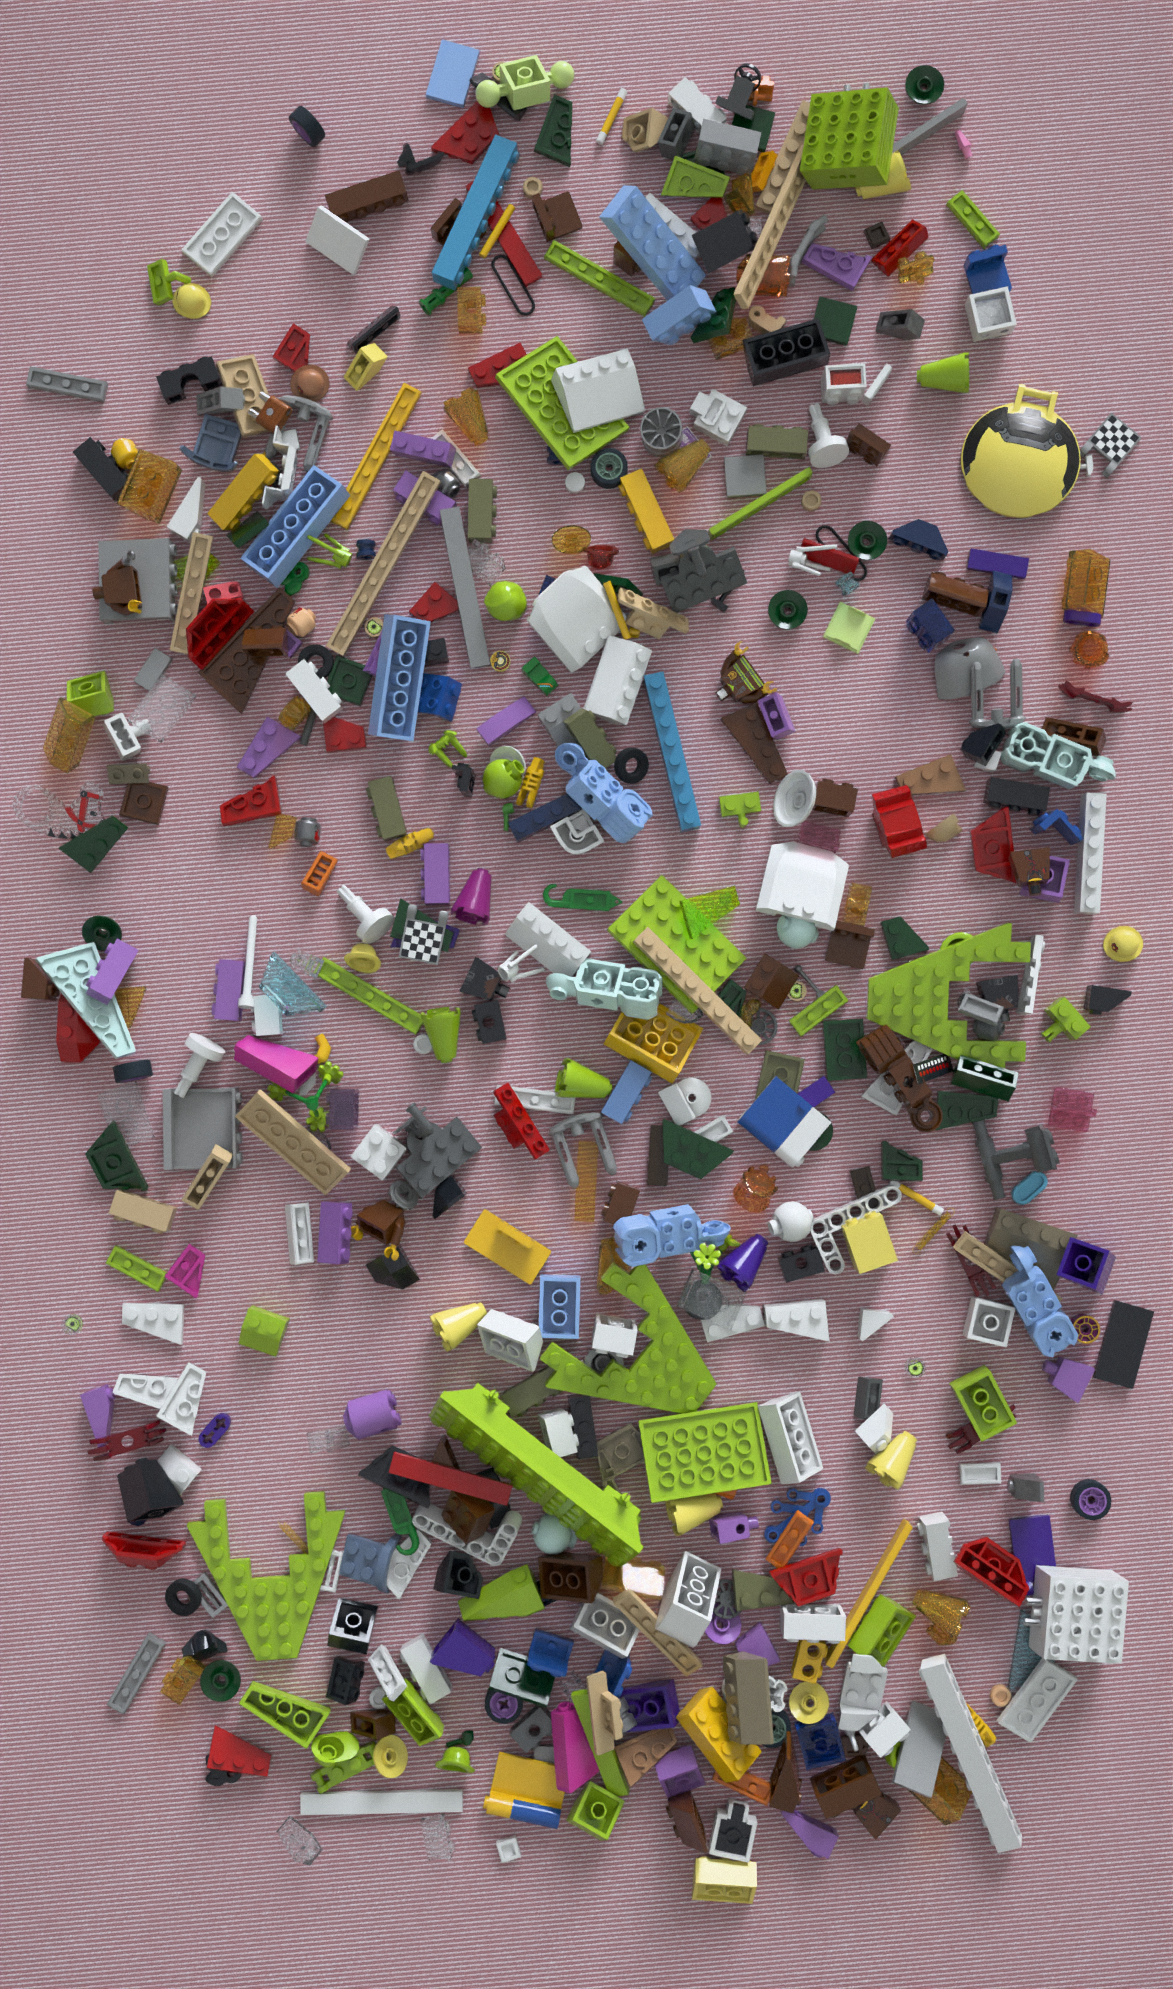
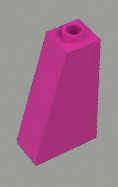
[234,1035,318,1093]
[551,1701,599,1794]

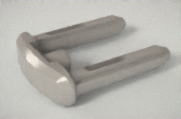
[265,395,333,472]
[969,659,1026,729]
[548,1112,617,1188]

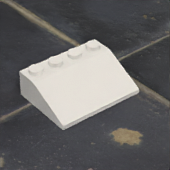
[551,348,645,433]

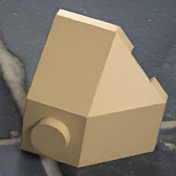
[622,108,668,153]

